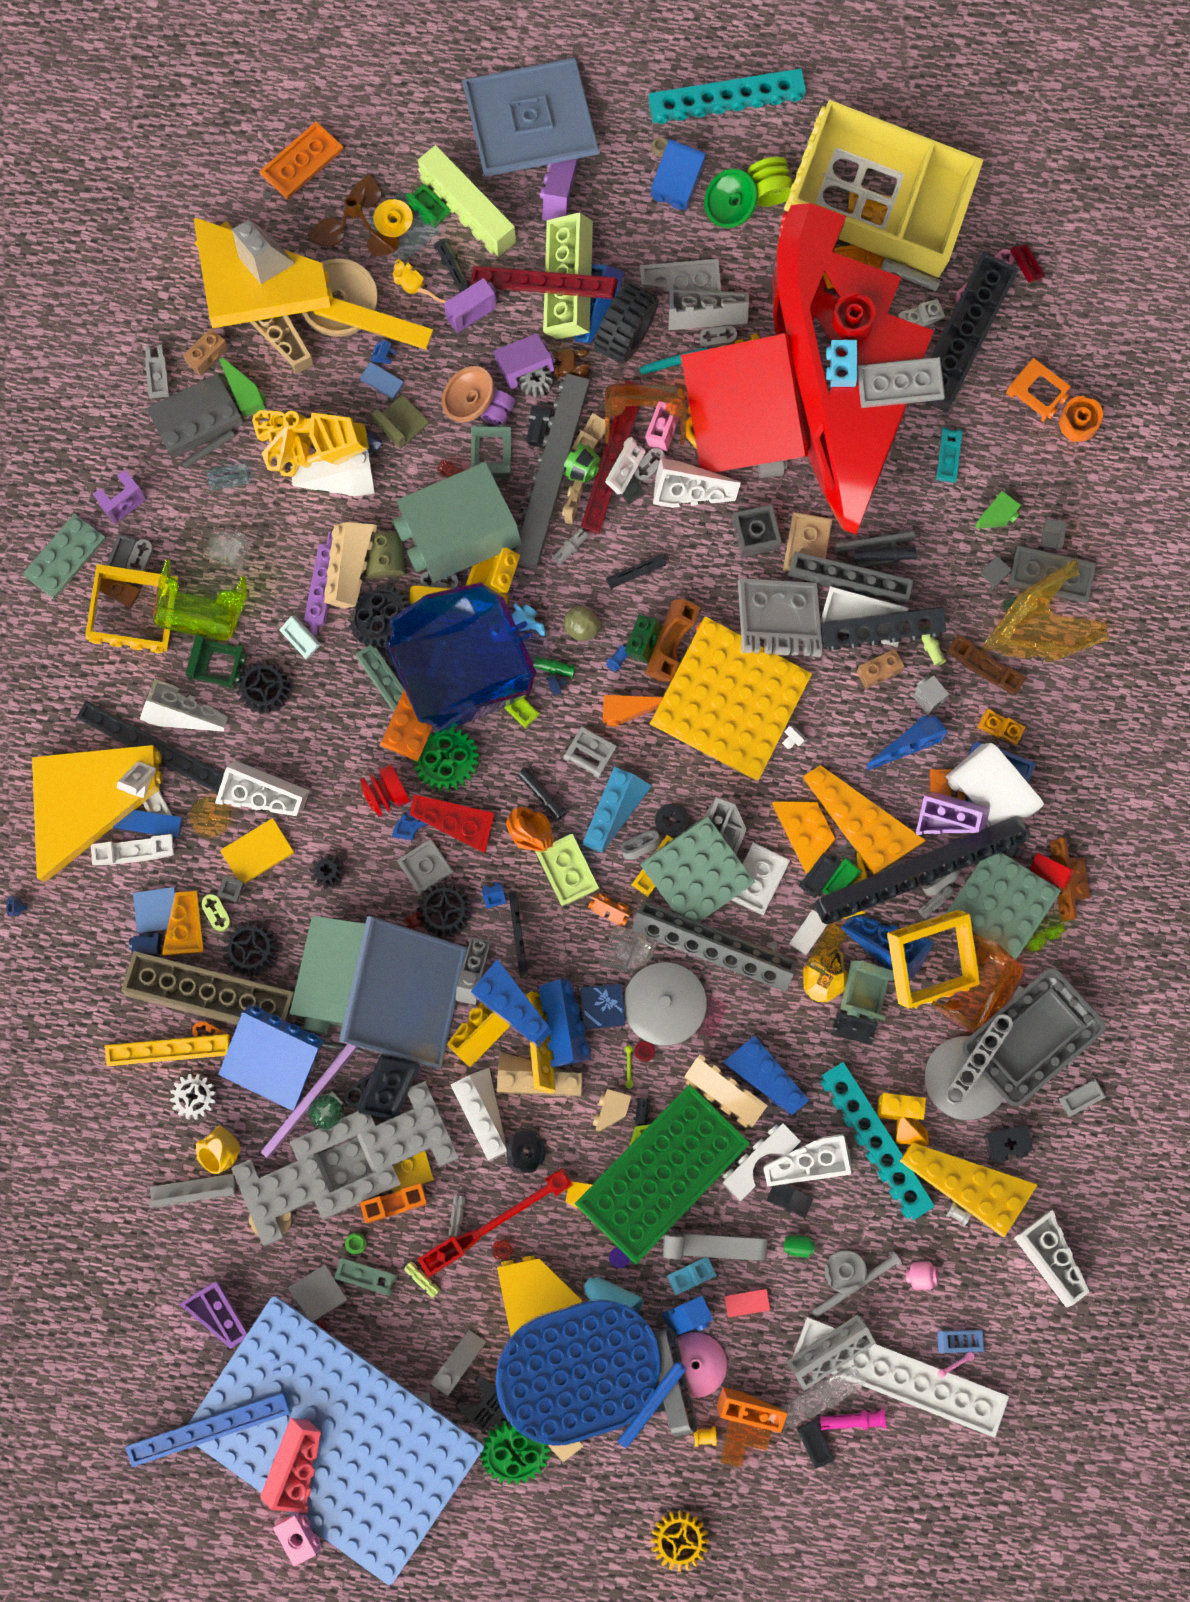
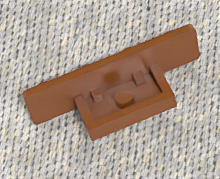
[1050,838,1090,922]

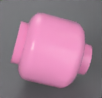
[906,1261,938,1290]

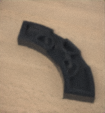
[508,891,528,978]

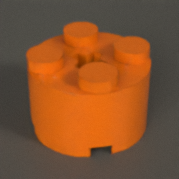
[1059,396,1103,442]

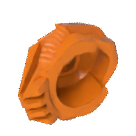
[506,806,554,852]

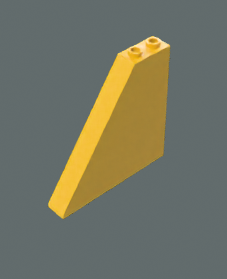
[194,218,333,328]
[32,745,163,881]
[497,1255,583,1336]

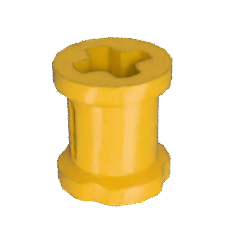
[694,1426,716,1447]

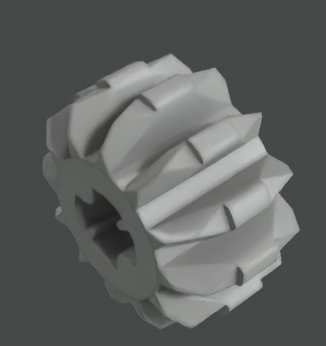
[519,366,553,398]

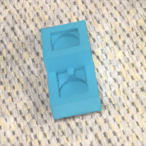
[666,1257,716,1296]

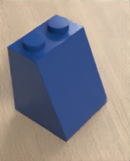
[651,139,706,210]

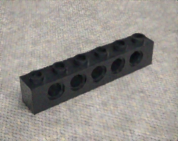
[821,607,946,651]

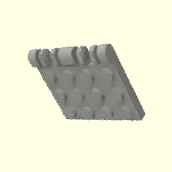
[738,578,822,657]

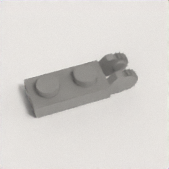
[145,344,170,399]

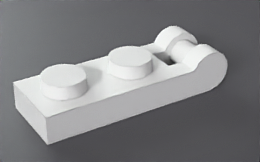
[605,437,645,494]

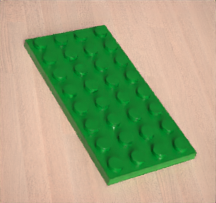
[574,1084,750,1265]

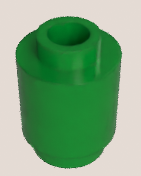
[783,1234,815,1258]

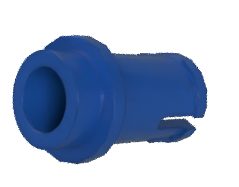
[606,645,628,672]

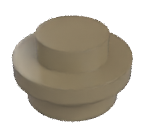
[651,137,668,157]

